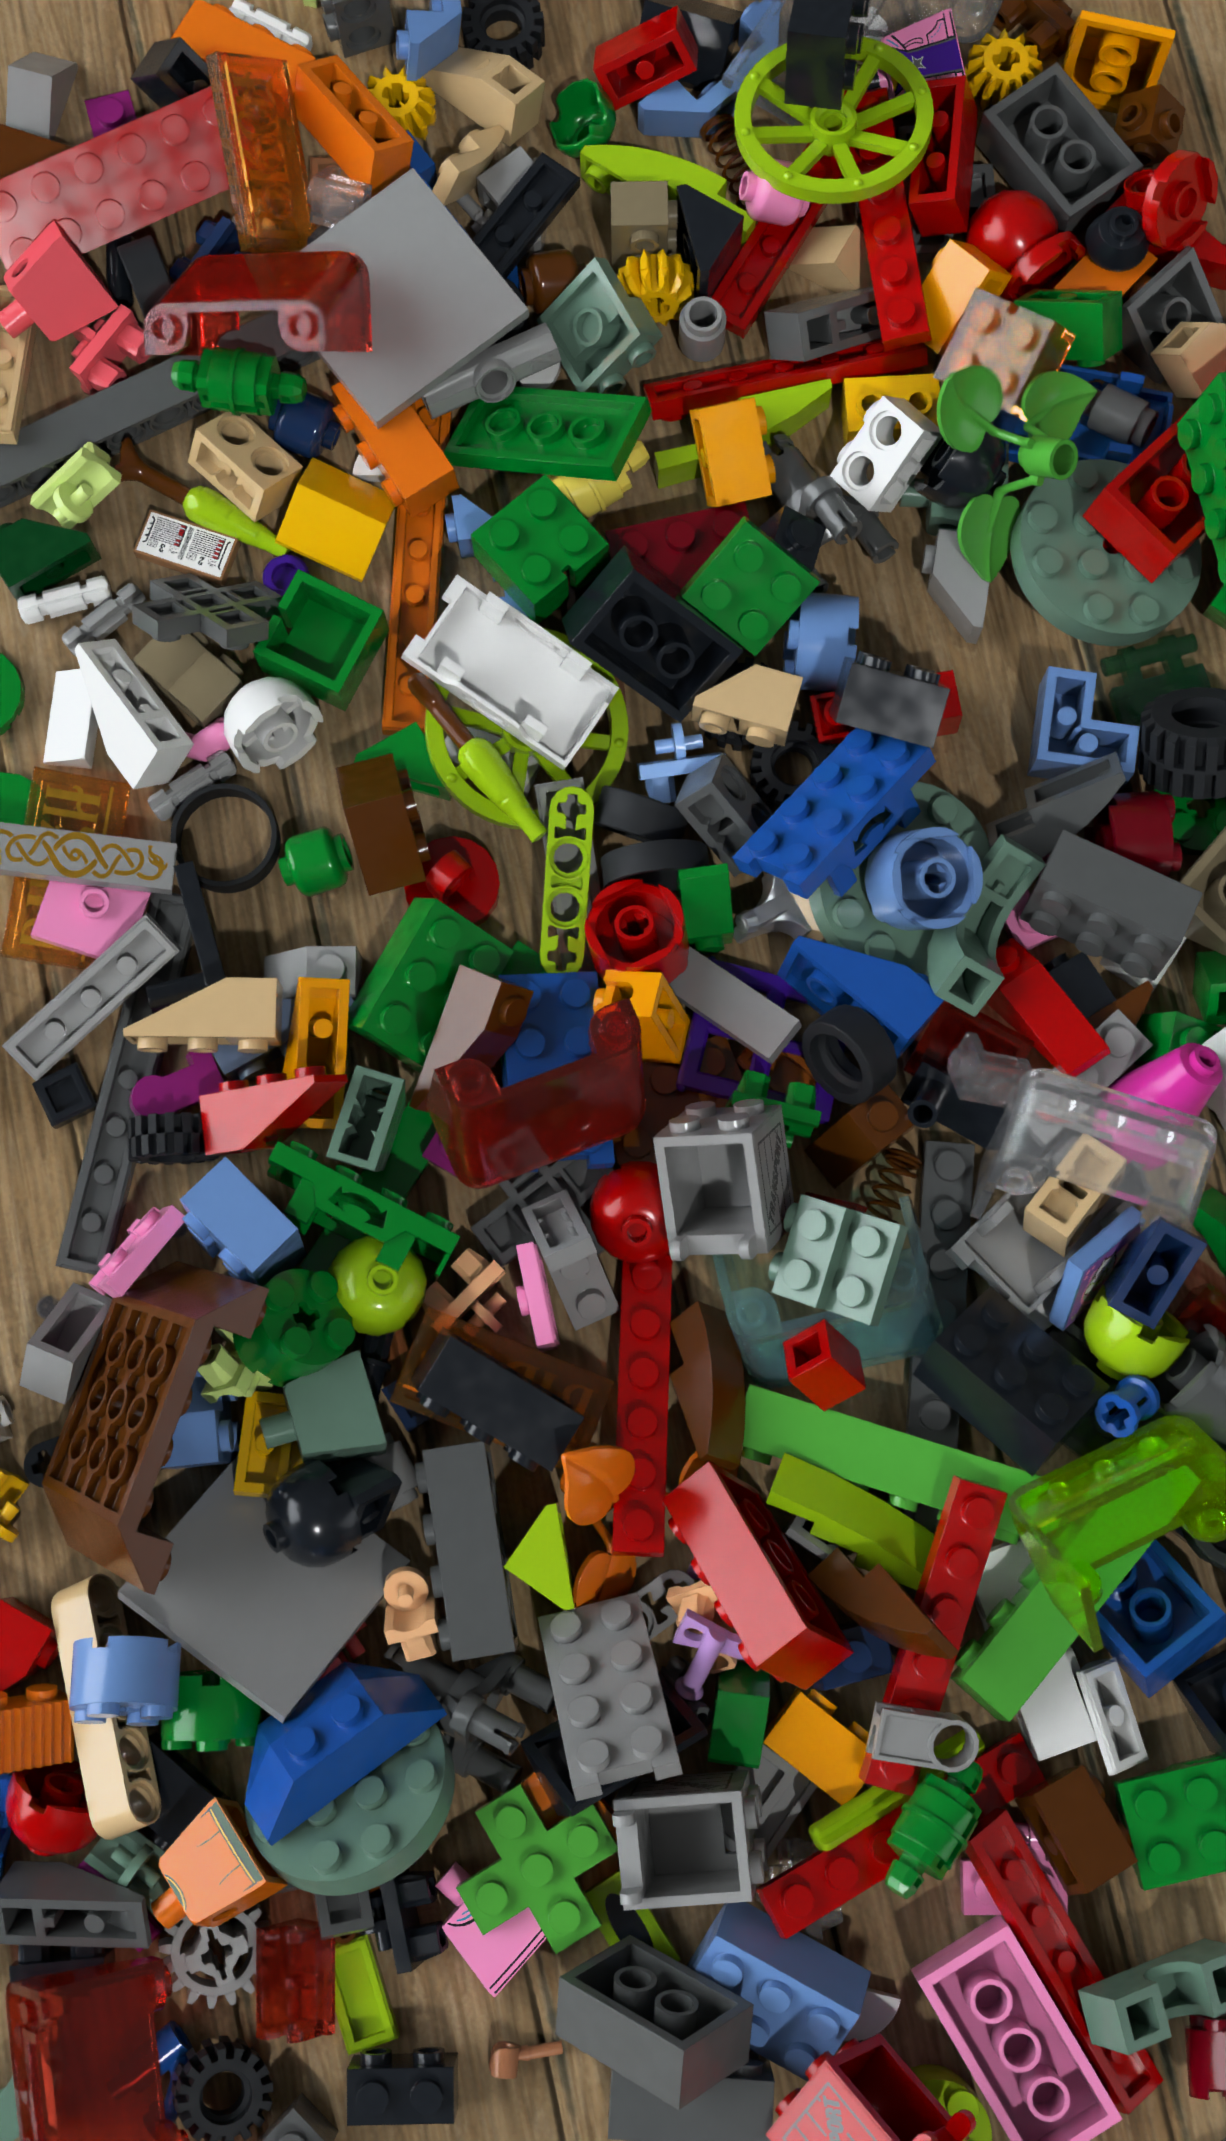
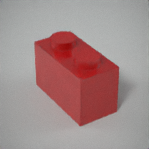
[593,5,698,111]

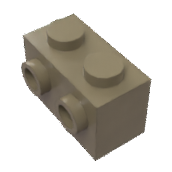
[611,181,678,273]

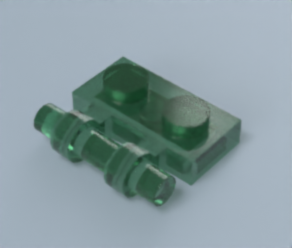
[1100,633,1211,734]

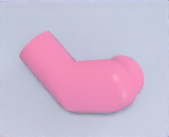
[185,717,230,762]

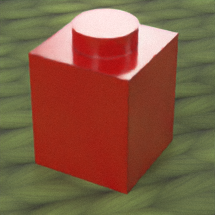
[783,1319,866,1411]

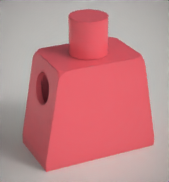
[0,220,119,342]

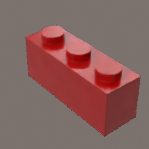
[908,75,978,237]

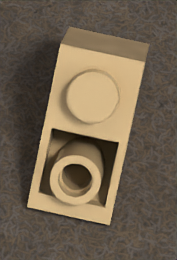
[1150,322,1226,399]
[691,664,803,748]

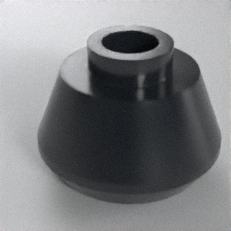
[1085,206,1150,272]

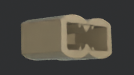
[132,632,244,729]

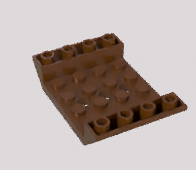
[41,1261,269,1595]

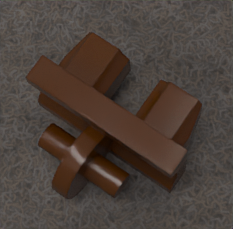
[990,0,1075,60]

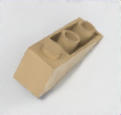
[423,47,545,147]
[123,977,283,1054]

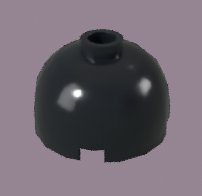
[914,422,1006,509]
[263,1459,362,1567]

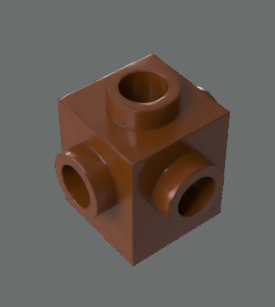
[1113,84,1186,168]

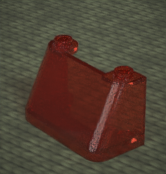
[143,251,372,356]
[426,997,646,1189]
[5,1956,190,2141]

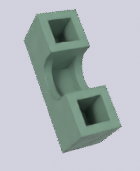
[1078,1938,1226,2055]

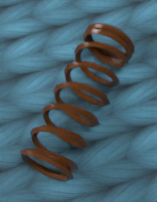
[700,113,750,211]
[865,1148,922,1224]

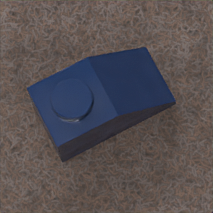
[1104,1216,1208,1329]

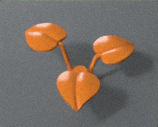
[560,1445,739,1608]

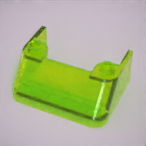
[1009,1415,1226,1653]

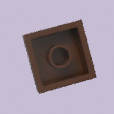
[336,753,431,896]

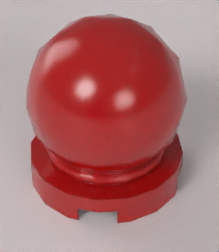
[966,190,1086,315]

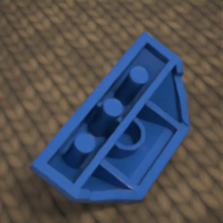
[244,1661,447,1846]

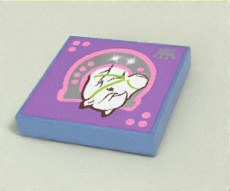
[1049,1206,1146,1331]

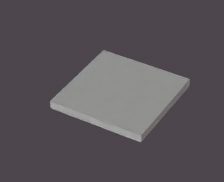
[261,168,529,429]
[117,1455,410,1724]

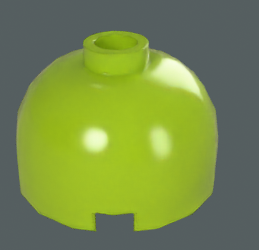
[328,1236,427,1336]
[1084,1285,1190,1380]

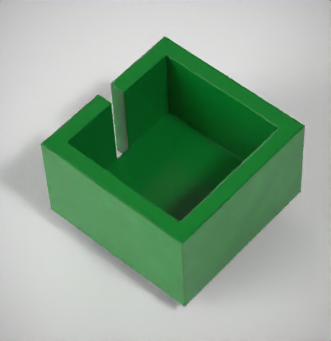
[471,474,609,624]
[253,569,389,711]

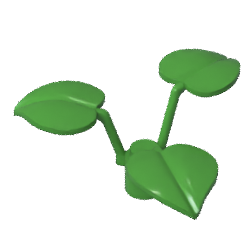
[936,365,1097,583]

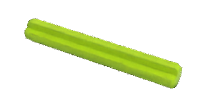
[809,1728,985,1851]

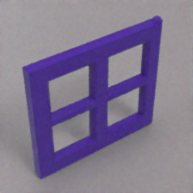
[676,956,845,1125]

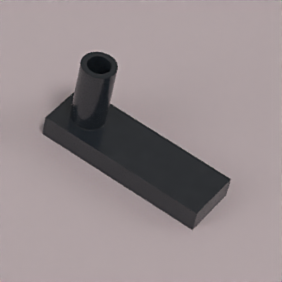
[146,861,226,1014]
[901,1055,1049,1172]

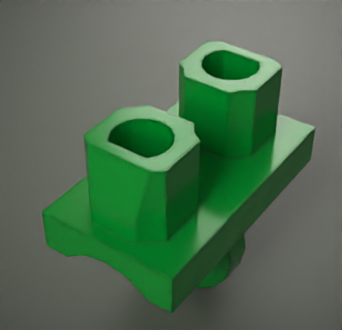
[725,1070,822,1149]

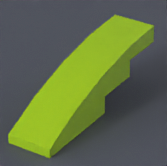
[654,379,832,489]
[766,1452,934,1590]

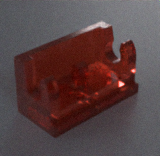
[256,1918,335,2043]

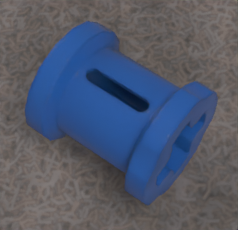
[1095,1375,1160,1438]

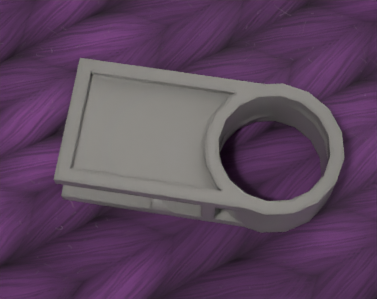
[865,1701,979,1773]

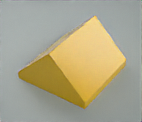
[275,457,395,583]

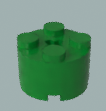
[233,1269,355,1387]
[161,1669,266,1752]

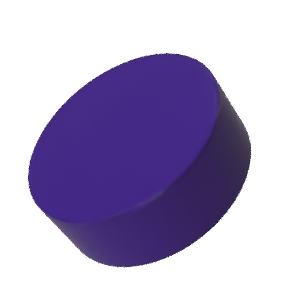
[263,555,310,596]

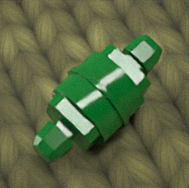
[171,347,307,416]
[885,1761,983,1899]

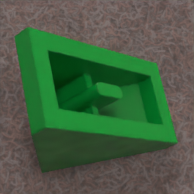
[354,722,452,801]
[707,1661,770,1769]

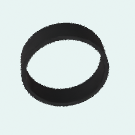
[170,783,281,893]
[600,839,710,892]

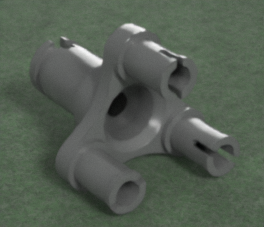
[763,434,899,593]
[378,1642,555,1794]

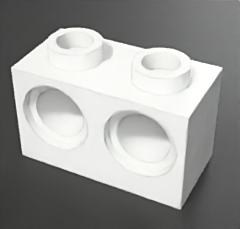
[830,396,942,512]

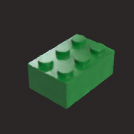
[348,897,514,1073]

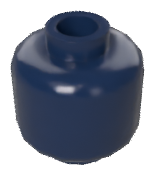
[268,391,342,459]

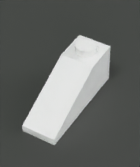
[75,639,194,790]

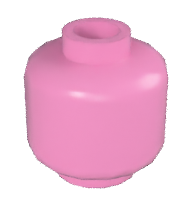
[739,158,810,226]

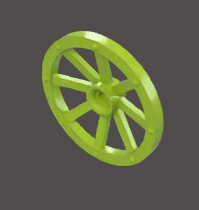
[734,36,934,204]
[424,628,629,830]

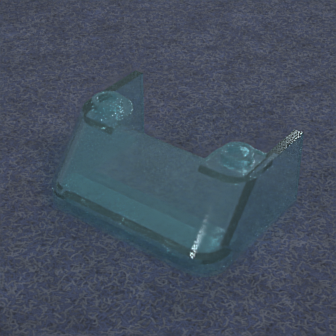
[712,1196,944,1389]

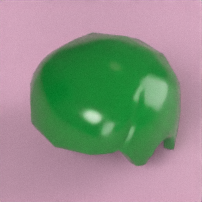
[549,78,616,159]

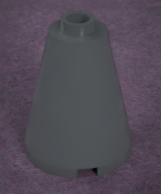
[1144,1323,1226,1445]

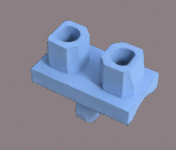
[636,723,726,803]

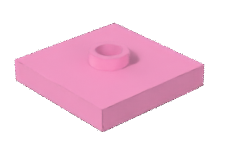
[31,881,151,959]
[516,1242,560,1352]

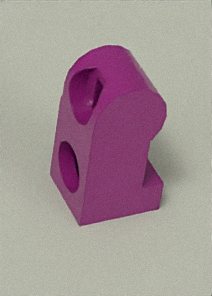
[129,1052,224,1116]

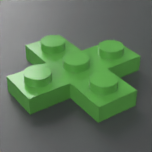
[456,1782,618,1954]

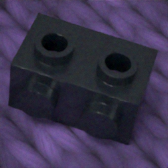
[347,2047,458,2126]

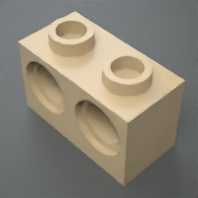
[188,412,303,523]
[1023,1132,1127,1258]

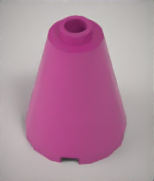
[1089,1043,1223,1171]

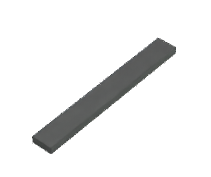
[55,893,194,1275]

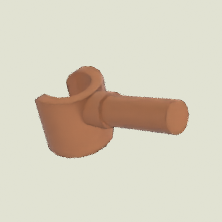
[489,2040,563,2079]

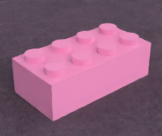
[910,1915,1123,2141]

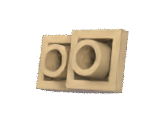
[432,124,505,206]

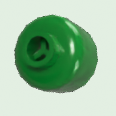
[278,827,354,897]

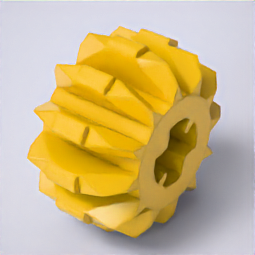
[964,28,1043,111]
[367,65,437,141]
[617,248,694,327]

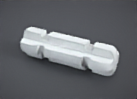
[229,0,313,51]
[17,575,112,624]

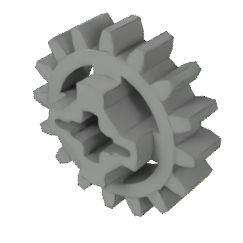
[158,1903,274,2009]

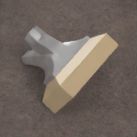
[733,871,827,944]

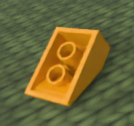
[1062,10,1176,113]

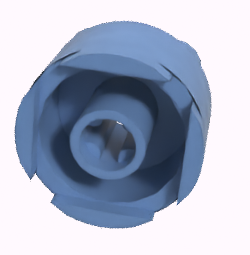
[782,592,859,692]
[865,827,983,931]
[69,1636,181,1726]

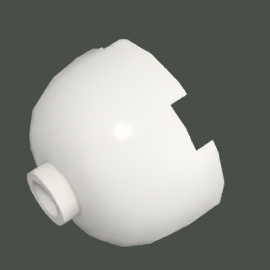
[224,677,323,773]

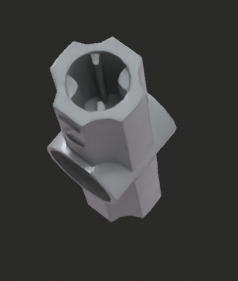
[421,322,561,420]

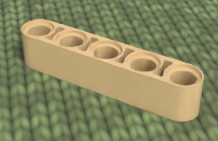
[51,1573,161,1840]

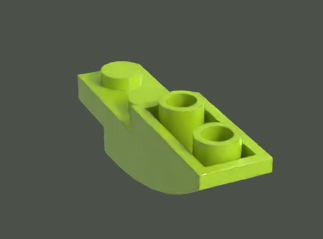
[580,145,756,249]

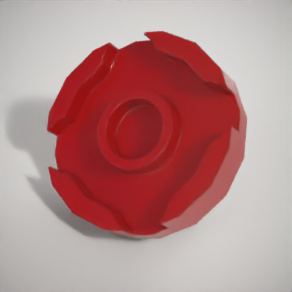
[1123,150,1218,251]
[404,836,500,926]

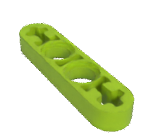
[539,786,594,973]

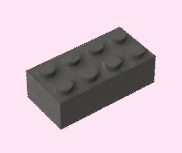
[415,1441,520,1662]

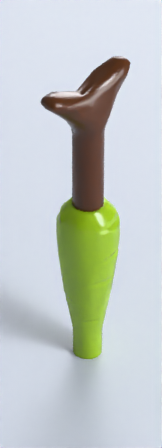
[113,437,290,557]
[408,673,548,843]

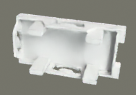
[401,574,619,770]

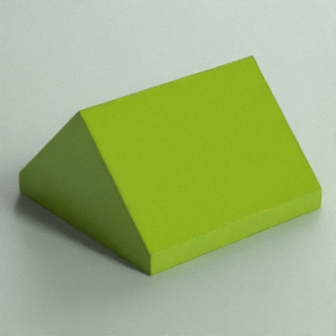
[504,1503,575,1610]

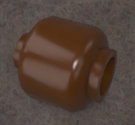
[518,249,586,316]

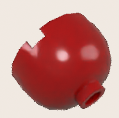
[590,1161,669,1264]
[5,1760,98,1857]

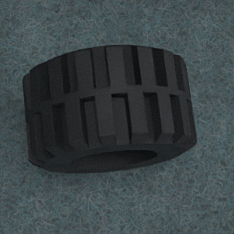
[1138,687,1226,800]

